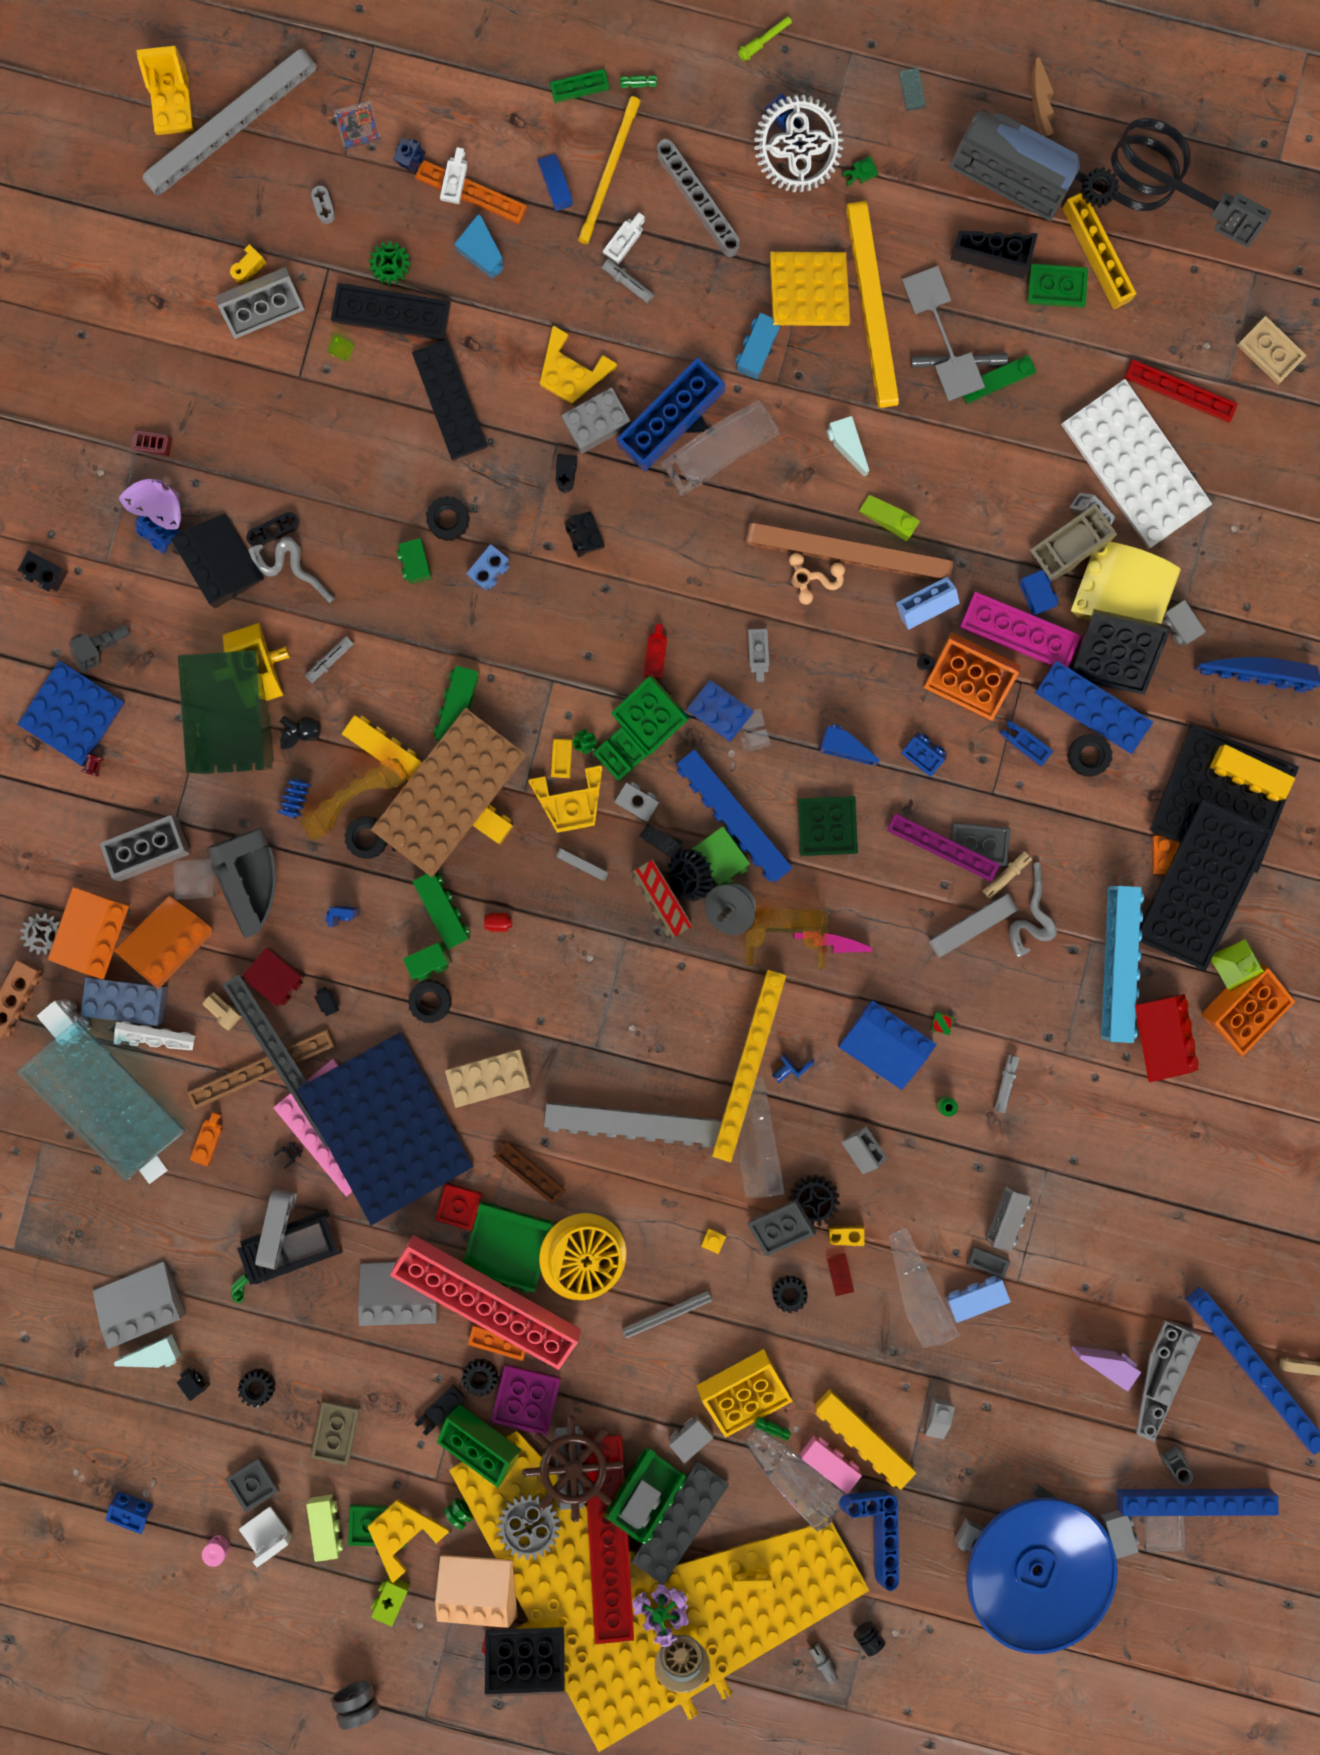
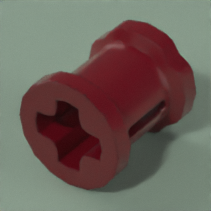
[81,754,104,777]

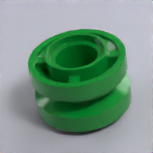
[444,1497,474,1530]

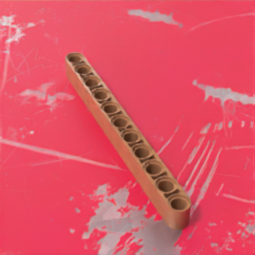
[745,523,954,581]

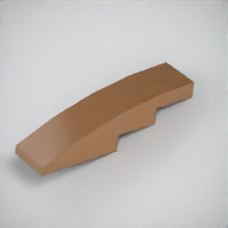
[1031,57,1054,140]

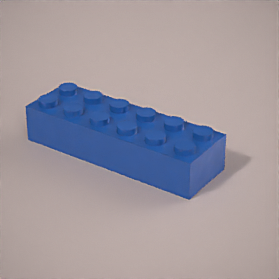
[616,357,725,472]

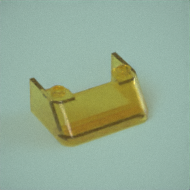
[745,908,828,969]

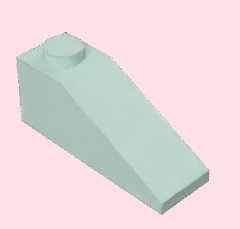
[827,416,869,476]
[114,1334,181,1368]

